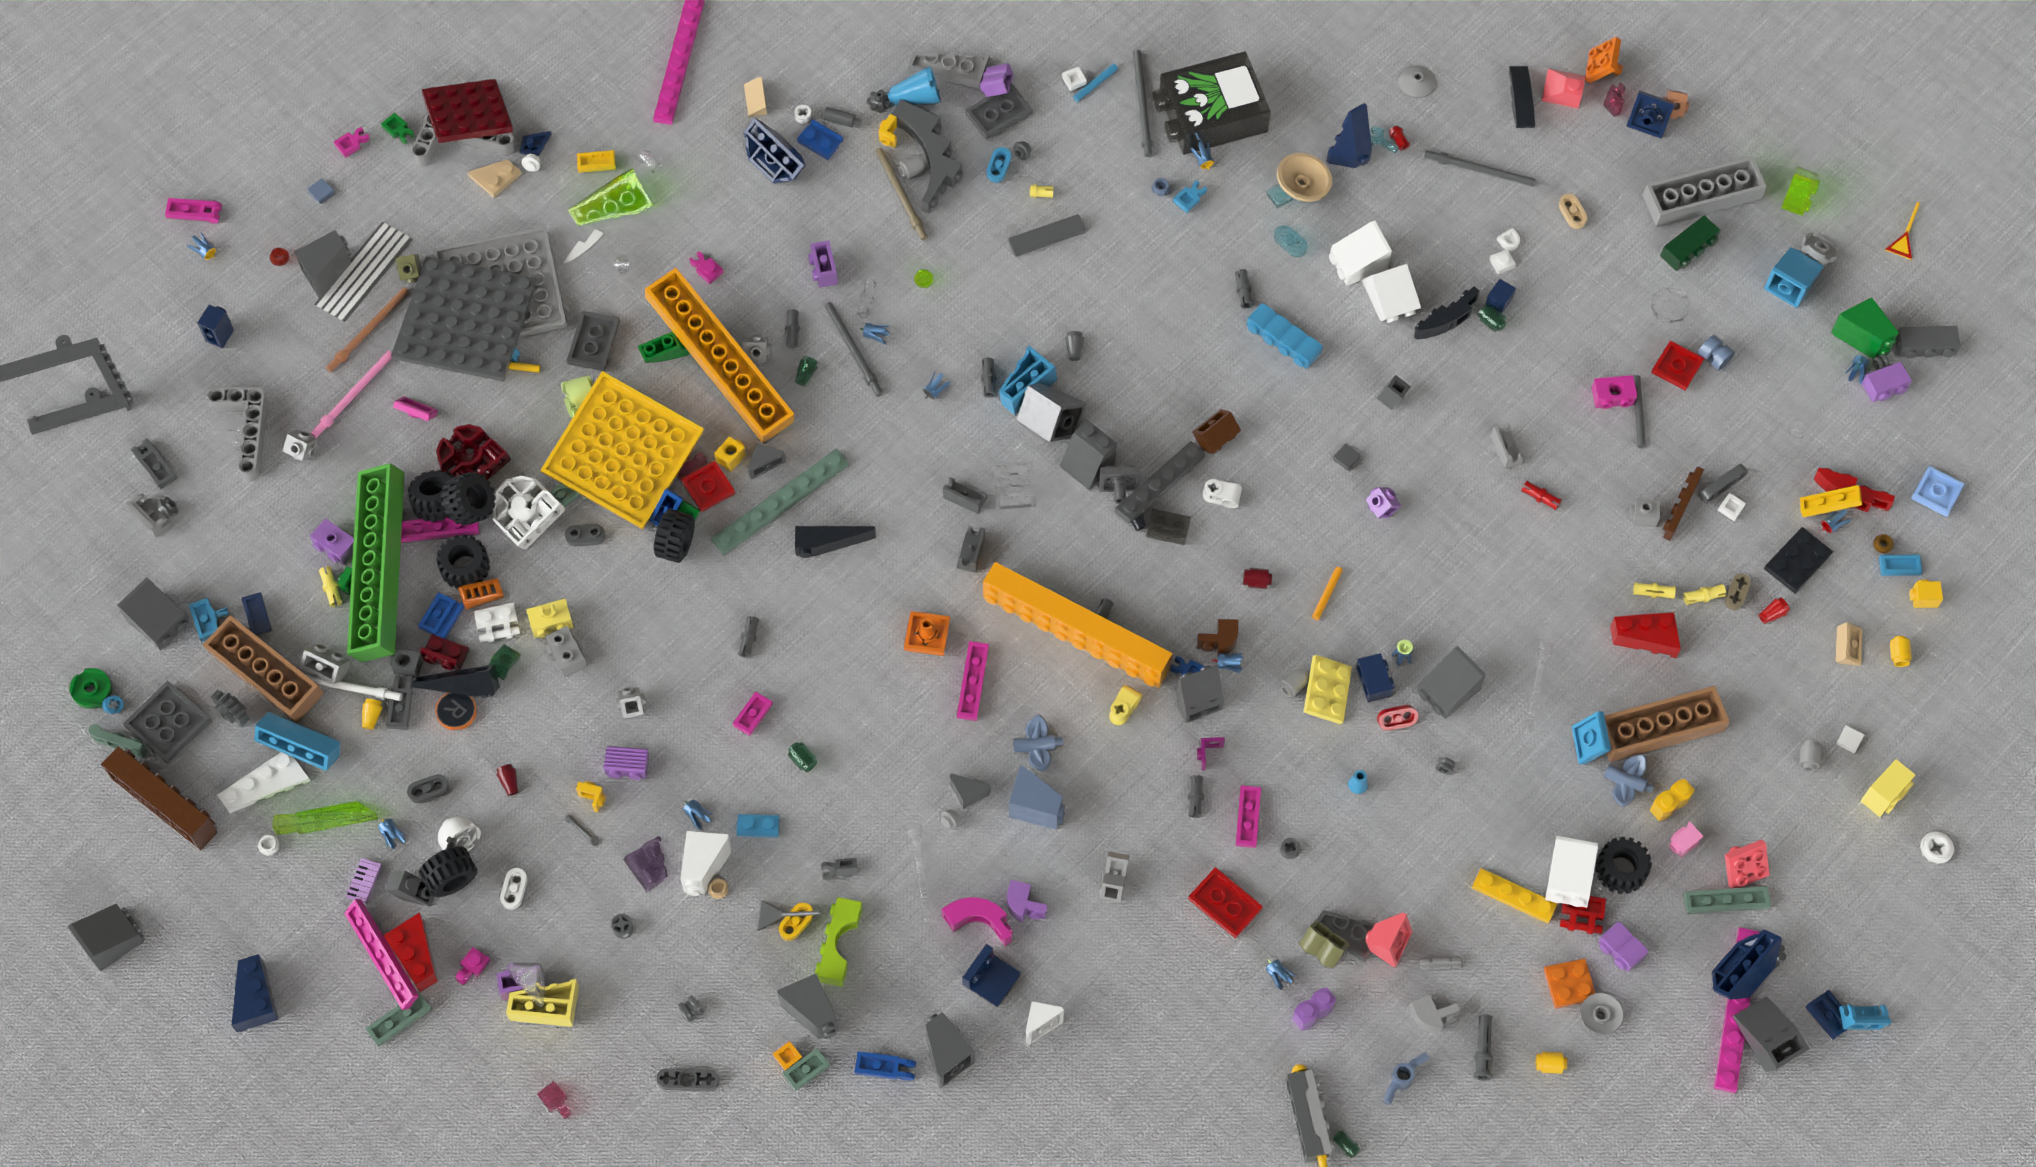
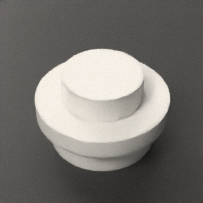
[522,154,541,172]
[258,835,280,856]

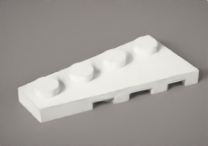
[217,752,310,813]

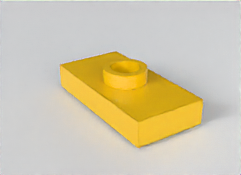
[577,150,616,173]

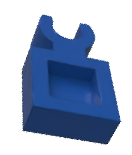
[1170,656,1205,676]

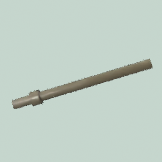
[876,148,928,241]

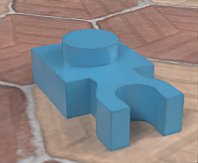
[1173,180,1207,213]

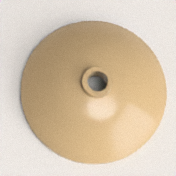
[1277,153,1332,202]

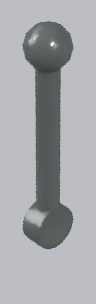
[566,815,599,846]

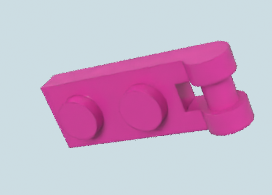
[165,198,222,224]

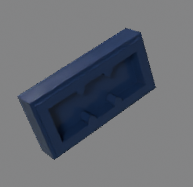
[241,592,272,636]

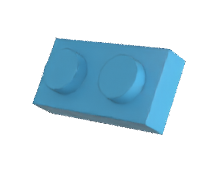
[737,814,780,838]

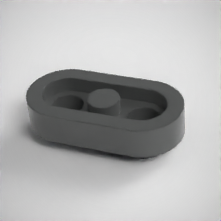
[565,524,606,546]
[407,774,449,803]

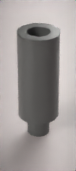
[823,107,862,128]

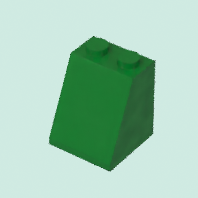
[1831,297,1899,359]

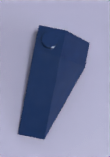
[1327,103,1372,168]

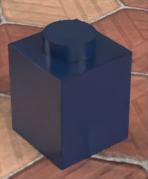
[1485,279,1516,314]

